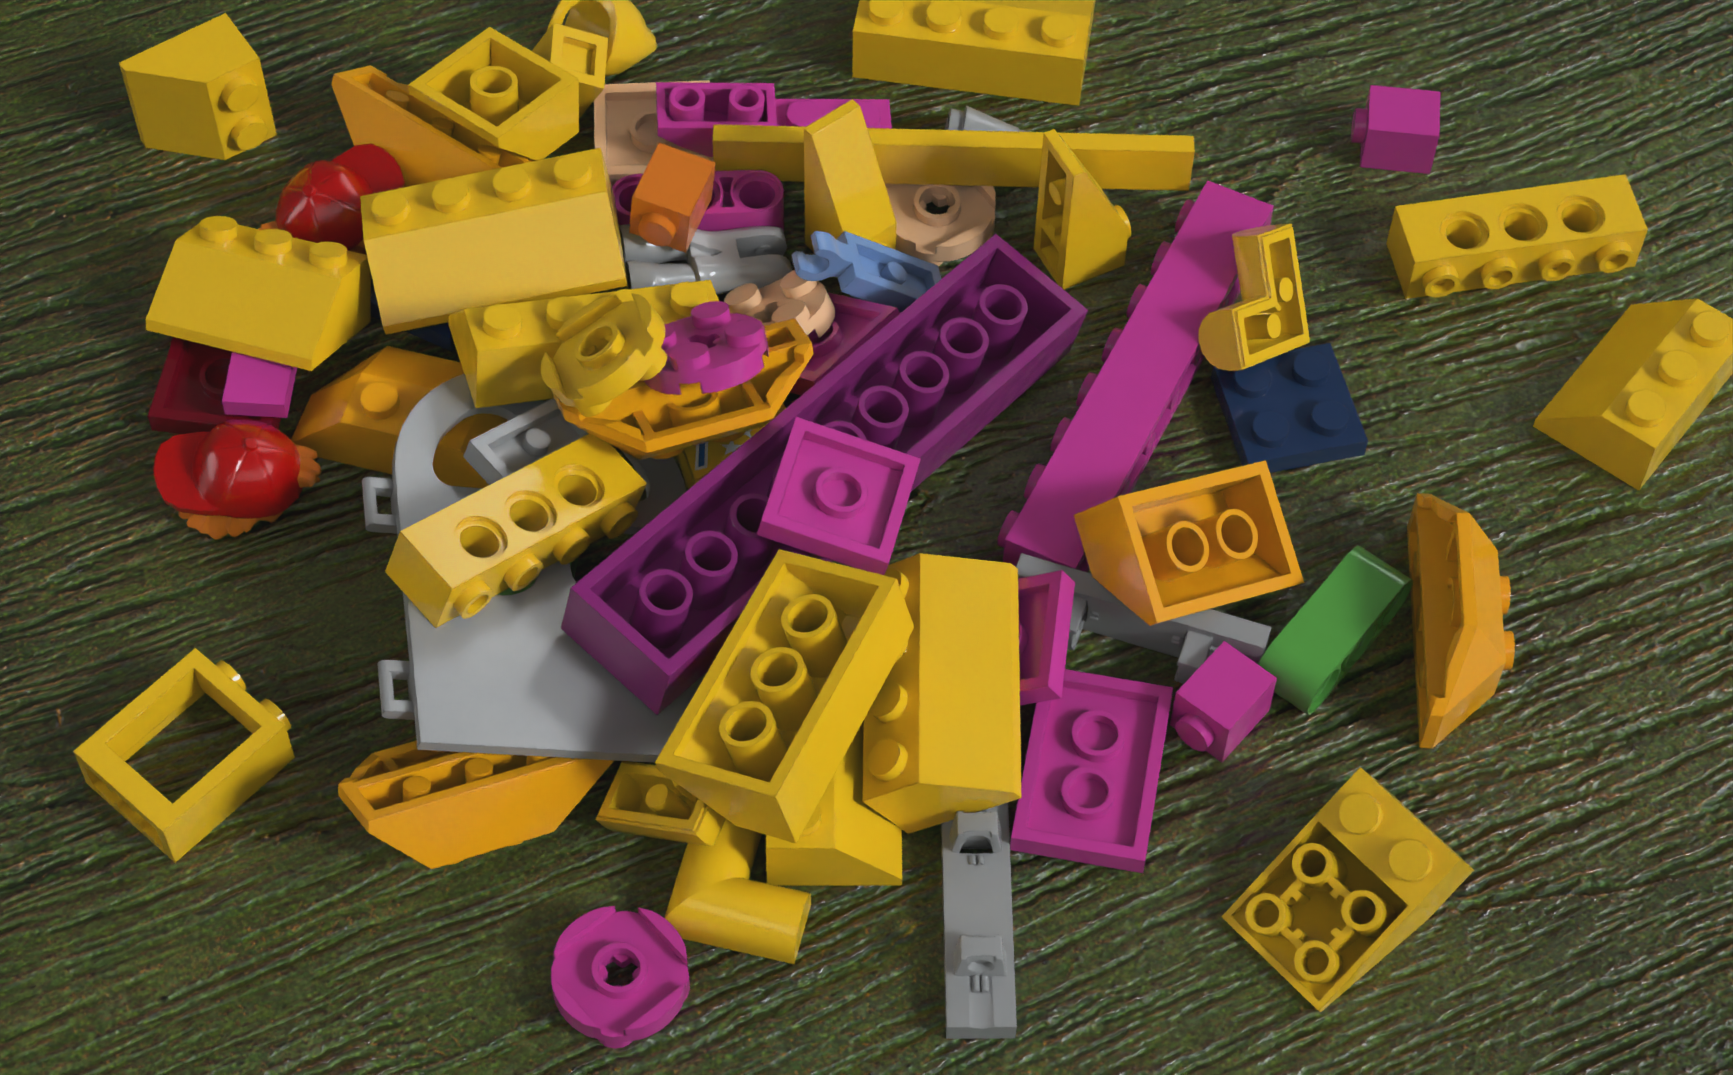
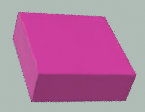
[222,352,297,418]

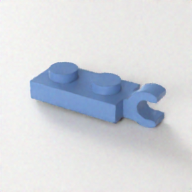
[792,231,942,313]

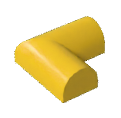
[1199,223,1310,371]
[595,761,726,847]
[664,819,811,964]

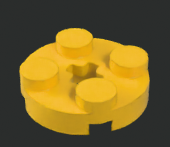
[541,293,667,417]

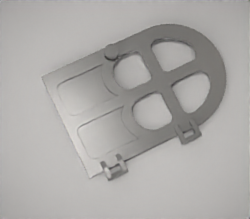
[362,374,708,763]

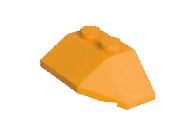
[331,65,536,187]
[552,318,814,460]
[291,346,509,488]
[1407,493,1515,748]
[338,740,614,869]

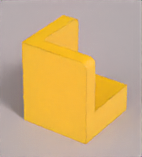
[532,23,608,118]

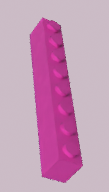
[997,180,1274,573]

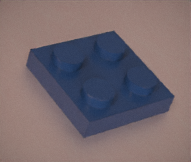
[1211,343,1368,473]

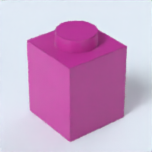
[1351,85,1441,174]
[1170,641,1277,762]

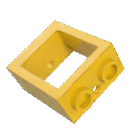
[73,648,295,863]

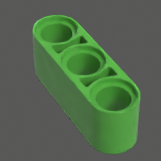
[1258,545,1414,715]

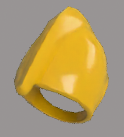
[547,0,657,77]

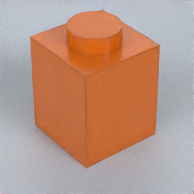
[629,143,716,253]

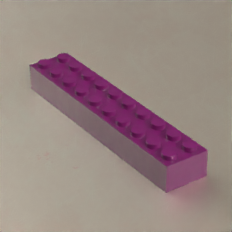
[561,234,1088,715]

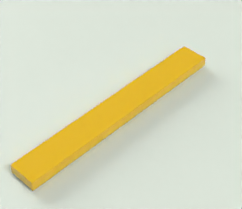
[712,124,1195,191]

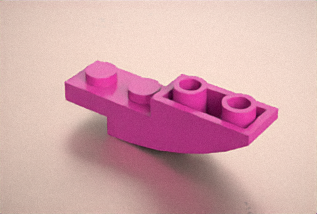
[656,82,892,157]

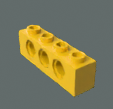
[1386,174,1648,299]
[385,433,647,628]

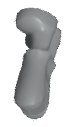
[619,224,793,295]

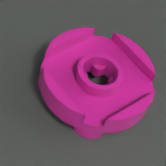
[644,301,769,395]
[551,906,690,1049]

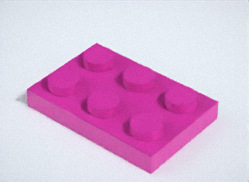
[1010,669,1173,873]

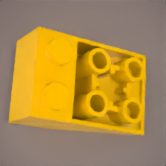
[1221,767,1474,1012]

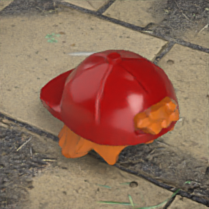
[258,143,405,255]
[153,420,321,540]

